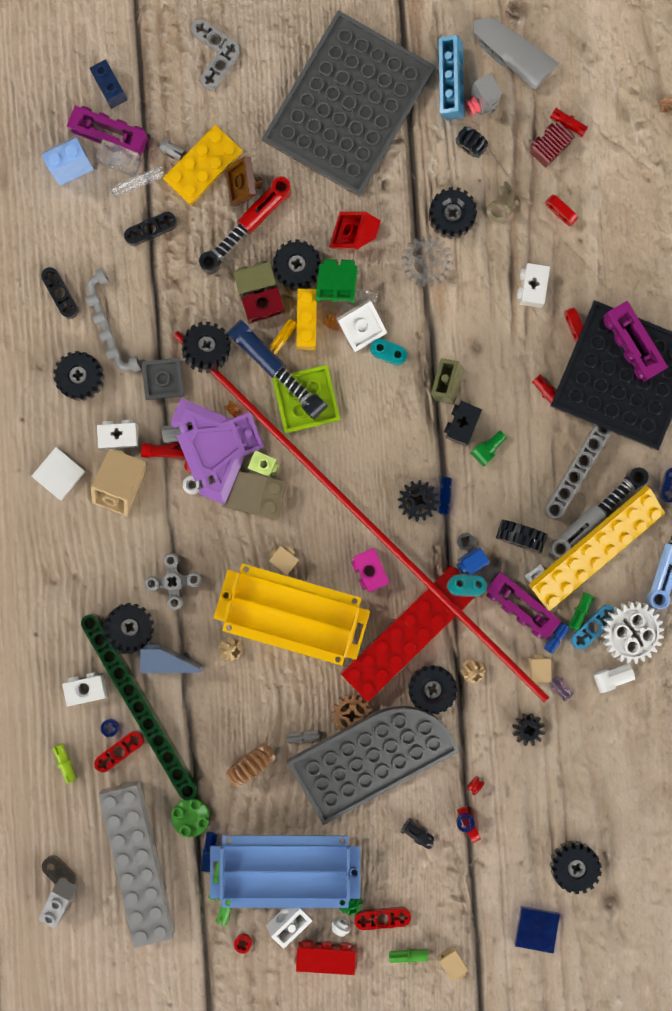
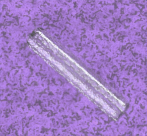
[111,166,165,198]

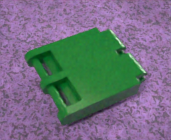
[316,259,358,303]

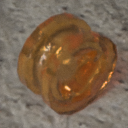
[323,315,339,331]
[223,400,242,417]

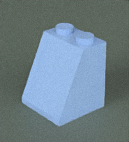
[42,135,94,186]

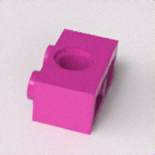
[351,548,389,592]

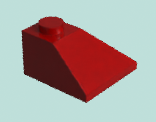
[329,211,381,250]

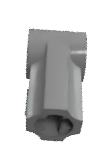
[162,422,192,443]

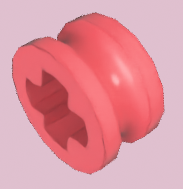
[464,96,481,116]

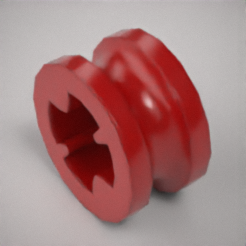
[466,776,485,795]
[234,933,252,954]

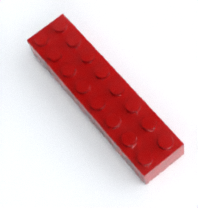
[341,566,475,702]

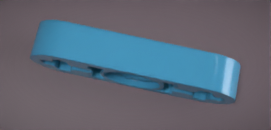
[570,605,615,649]

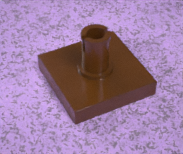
[225,156,263,207]

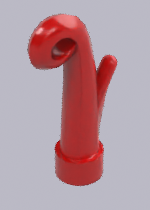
[141,442,192,474]

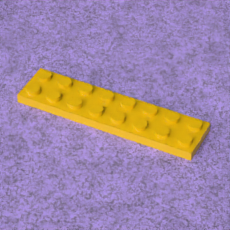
[528,485,665,612]

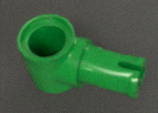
[470,430,507,467]

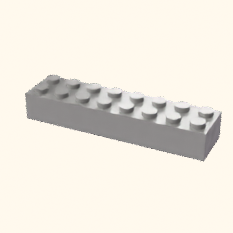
[98,781,175,948]

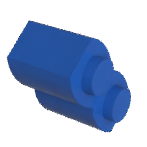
[456,547,490,575]

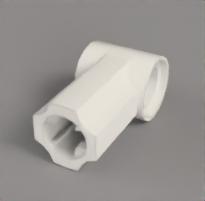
[593,664,635,693]

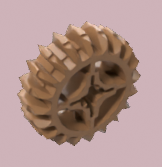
[226,743,276,787]

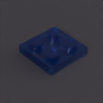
[514,906,560,954]

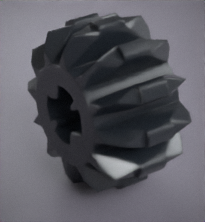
[456,126,488,158]
[512,713,545,746]

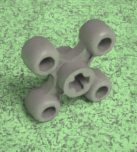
[144,553,202,610]

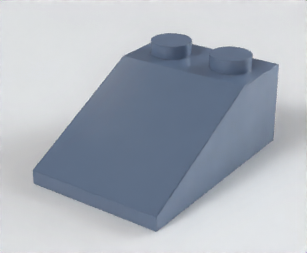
[140,643,204,673]

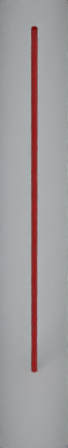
[173,331,549,702]

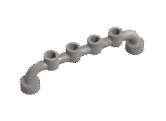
[85,268,142,373]

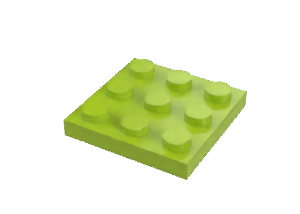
[272,364,341,434]

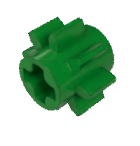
[339,897,363,916]

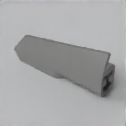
[473,18,558,91]

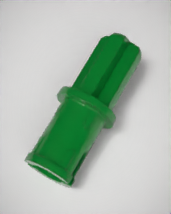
[569,592,595,631]

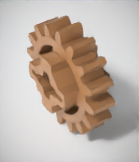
[331,694,372,730]

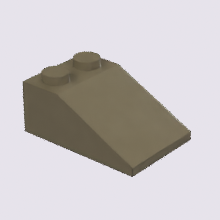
[222,471,287,520]

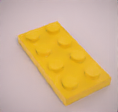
[163,125,243,206]

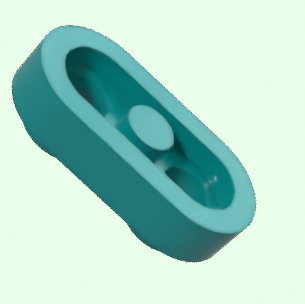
[370,339,407,366]
[447,575,487,597]

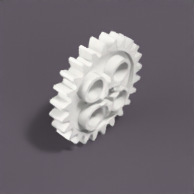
[601,601,664,664]

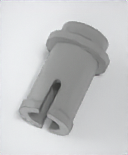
[159,139,185,161]

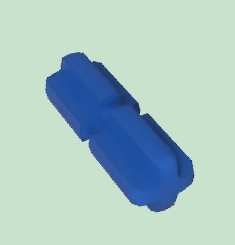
[544,622,570,654]

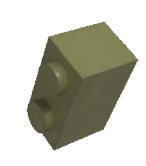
[233,261,277,298]
[431,358,464,404]

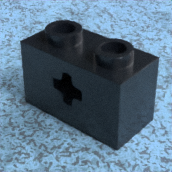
[444,401,482,446]

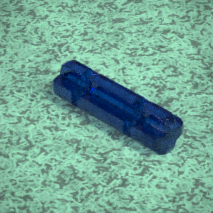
[439,477,452,514]

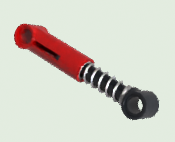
[199,176,291,275]

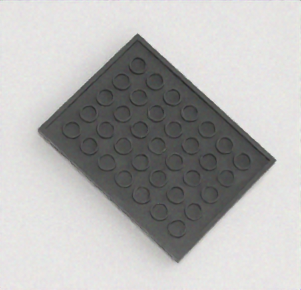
[262,10,436,197]

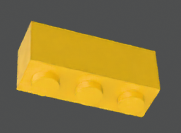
[296,289,317,350]

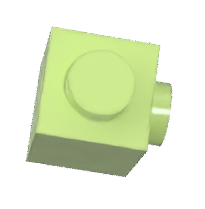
[248,451,279,478]

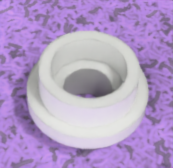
[183,475,202,495]
[332,918,351,937]

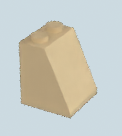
[91,449,146,517]

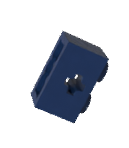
[89,59,127,109]

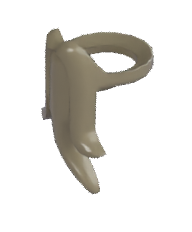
[486,181,519,222]

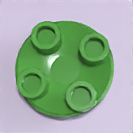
[171,798,210,837]

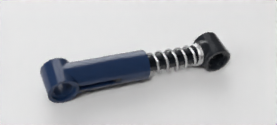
[227,319,328,420]

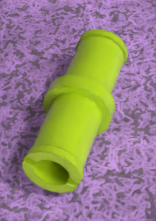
[52,743,77,784]

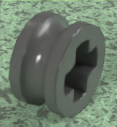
[457,533,475,550]

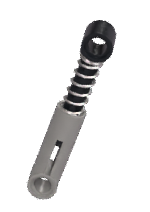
[549,467,649,558]

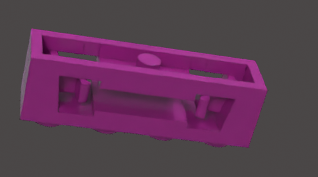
[67,105,148,159]
[603,301,668,382]
[486,572,561,639]

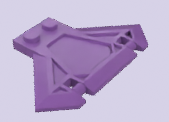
[171,398,264,505]

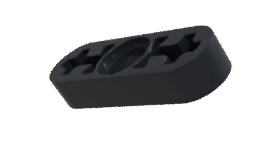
[124,212,177,246]
[41,267,79,319]

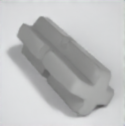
[286,730,320,744]

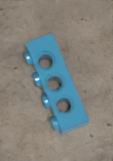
[439,35,464,120]

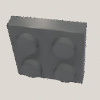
[142,358,184,400]

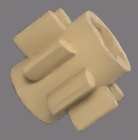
[218,637,242,662]
[460,659,486,683]

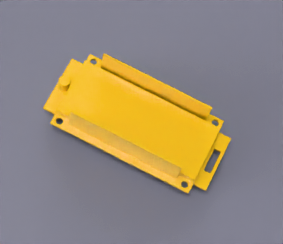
[214,563,370,666]

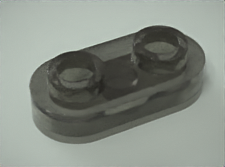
[42,855,76,885]

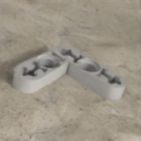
[192,20,240,91]

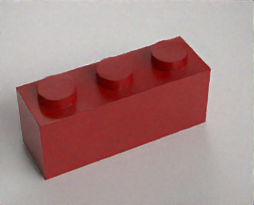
[296,940,356,975]

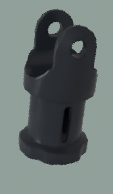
[400,818,434,849]

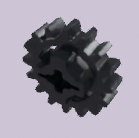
[397,480,439,522]

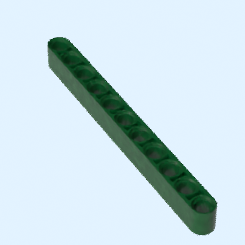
[81,614,198,801]

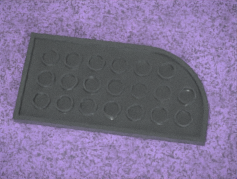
[287,706,460,825]

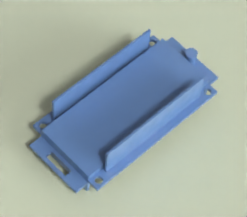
[210,835,360,908]

